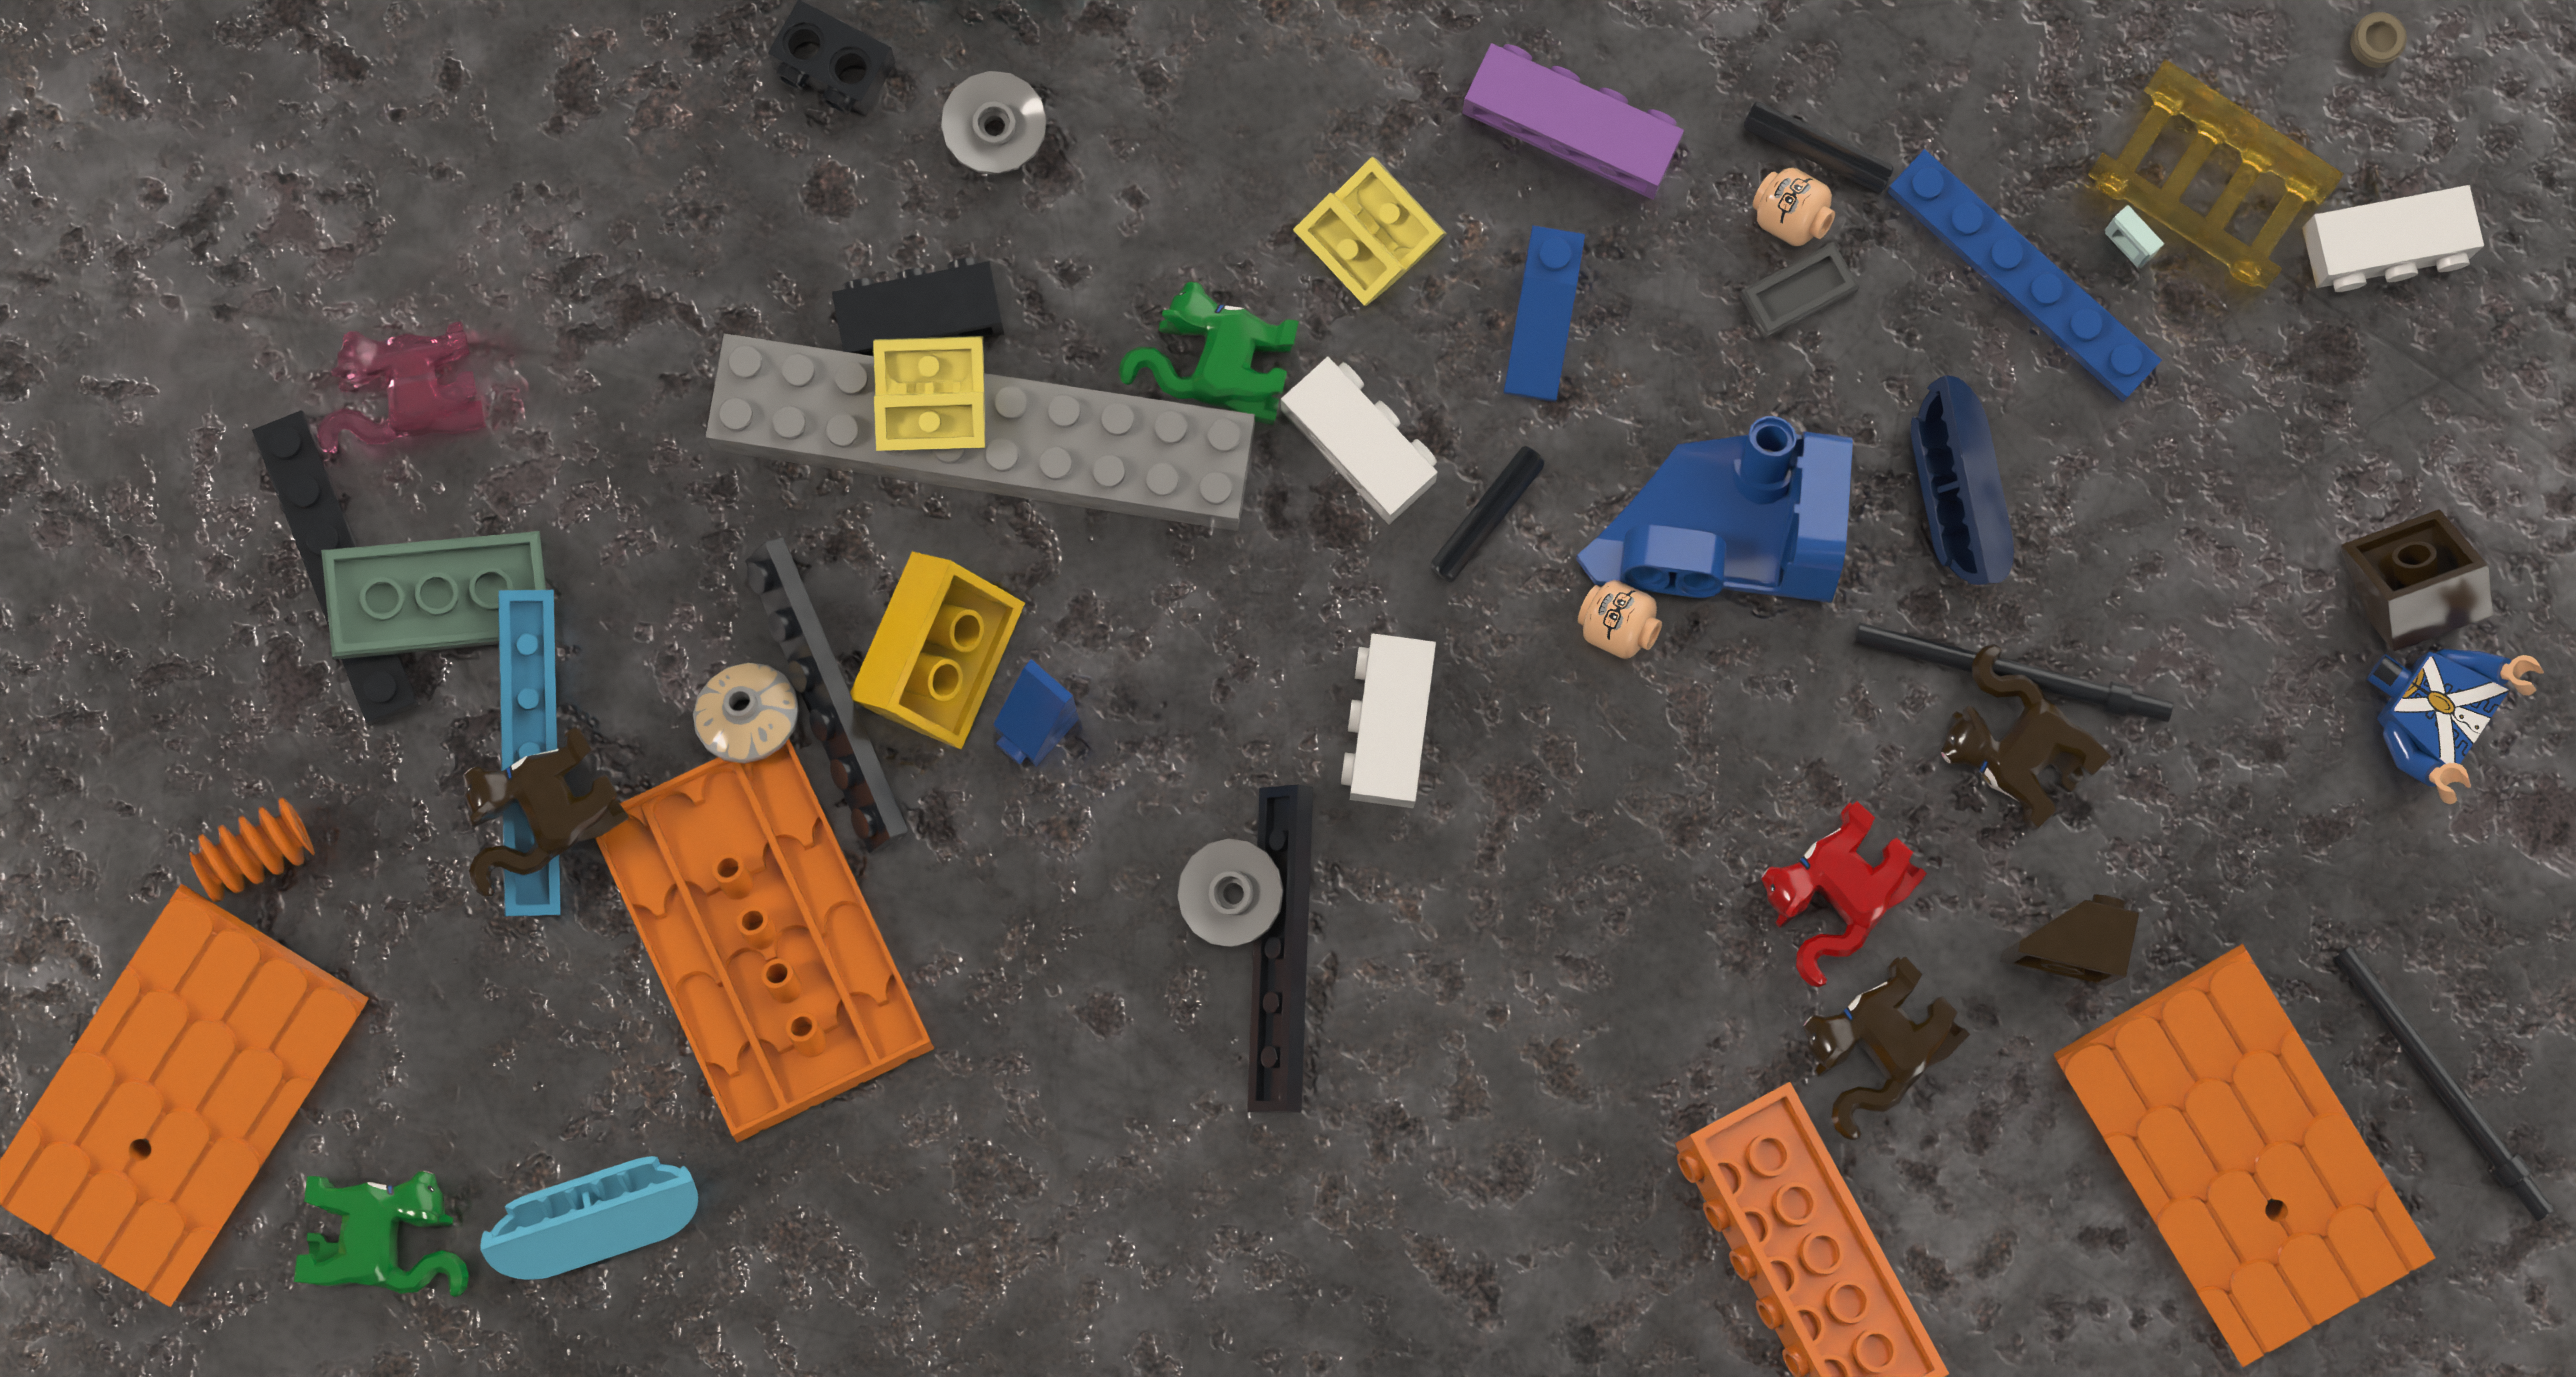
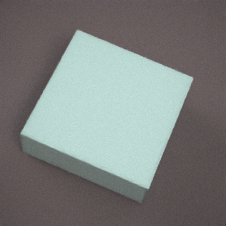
[2105,205,2164,268]

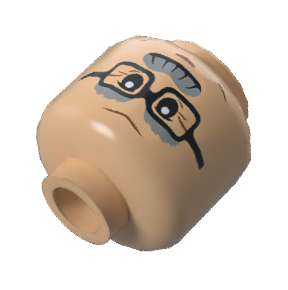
[1753,168,1835,246]
[1578,580,1662,659]

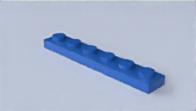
[1887,149,2162,402]

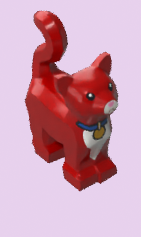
[1761,801,1927,987]

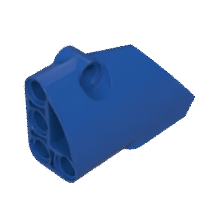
[1576,416,1853,603]

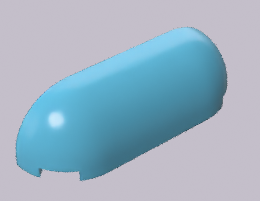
[480,1156,698,1280]

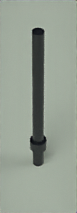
[1854,622,2174,723]
[2334,945,2554,1222]

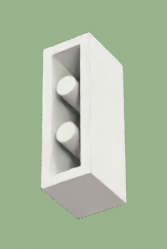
[2302,185,2484,292]
[1280,356,1438,525]
[1341,634,1436,808]

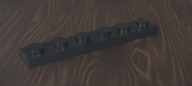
[252,410,420,726]
[745,537,908,854]
[1247,784,1313,1113]

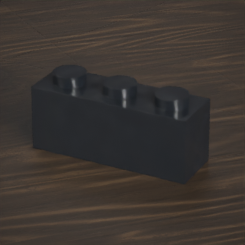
[832,257,1004,356]

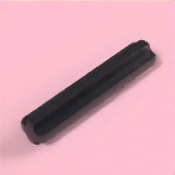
[1744,102,1893,192]
[1431,446,1545,582]

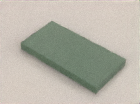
[321,531,546,660]

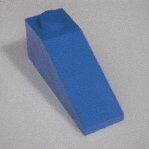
[1503,225,1585,402]
[993,659,1079,767]

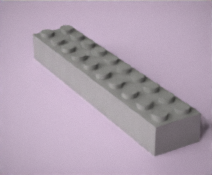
[705,333,1255,531]

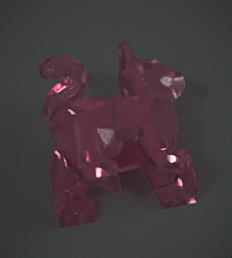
[317,321,487,454]

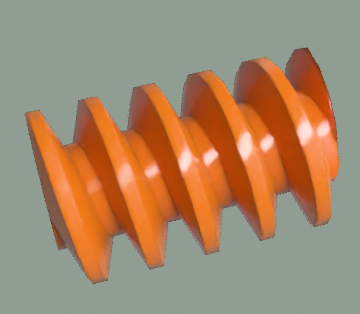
[189,797,315,903]

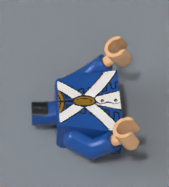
[2366,649,2544,804]

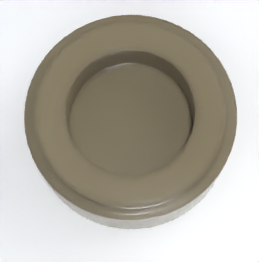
[2350,12,2407,68]

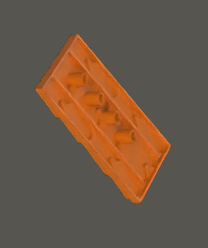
[595,738,935,1143]
[0,883,369,1308]
[2054,943,2436,1367]

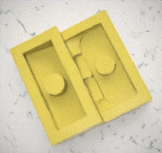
[1293,157,1447,306]
[873,336,985,451]

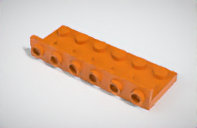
[1675,1082,1949,1377]

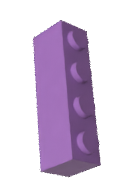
[1462,43,1684,200]

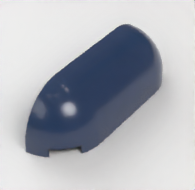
[1911,375,2014,585]

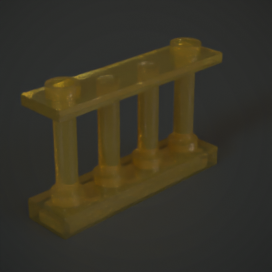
[2087,59,2344,289]

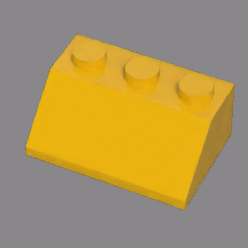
[850,551,1025,749]

